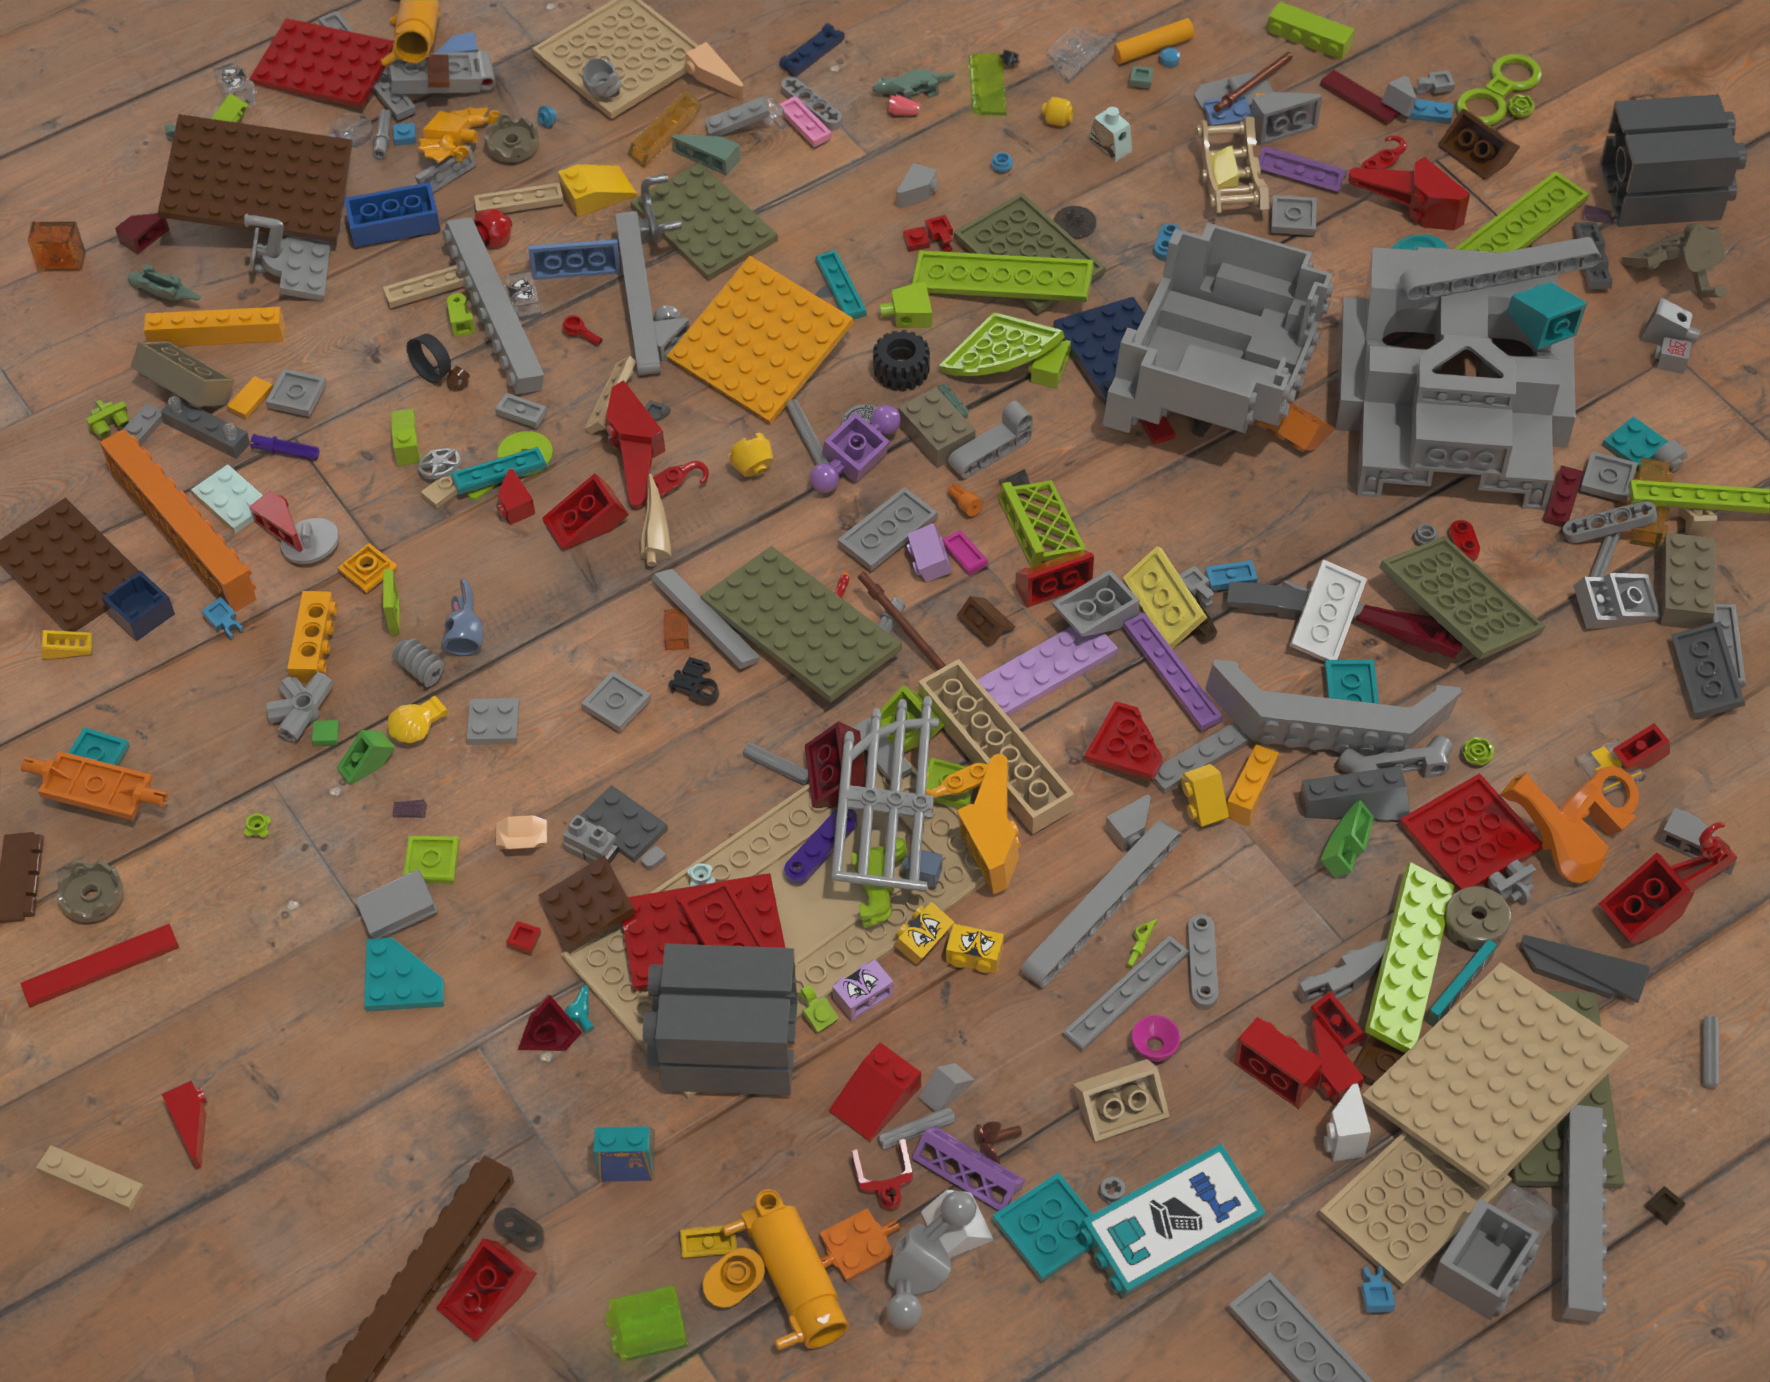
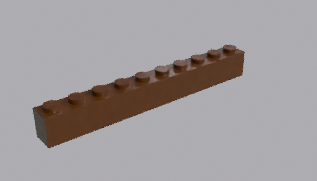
[325,1155,515,1382]

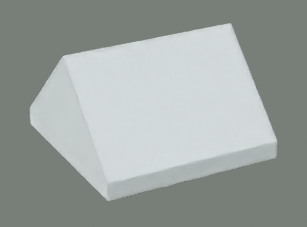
[921,1190,993,1258]

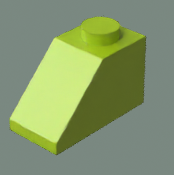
[1028,340,1071,389]

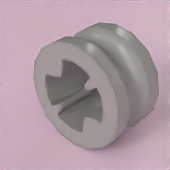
[1100,1177,1125,1204]

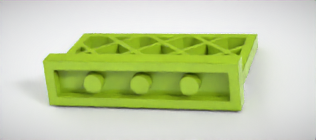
[998,480,1086,567]

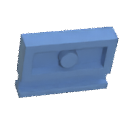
[1203,94,1251,126]

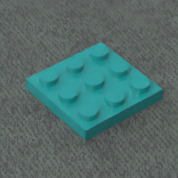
[992,1172,1092,1282]

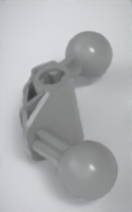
[886,1191,976,1330]

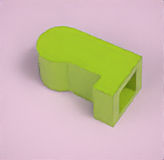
[447,293,476,337]

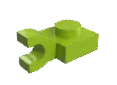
[798,984,839,1034]

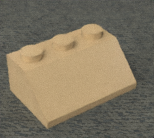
[1073,1059,1170,1142]

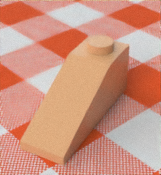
[685,42,744,99]

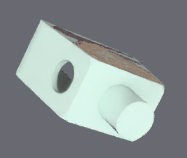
[1089,107,1132,161]

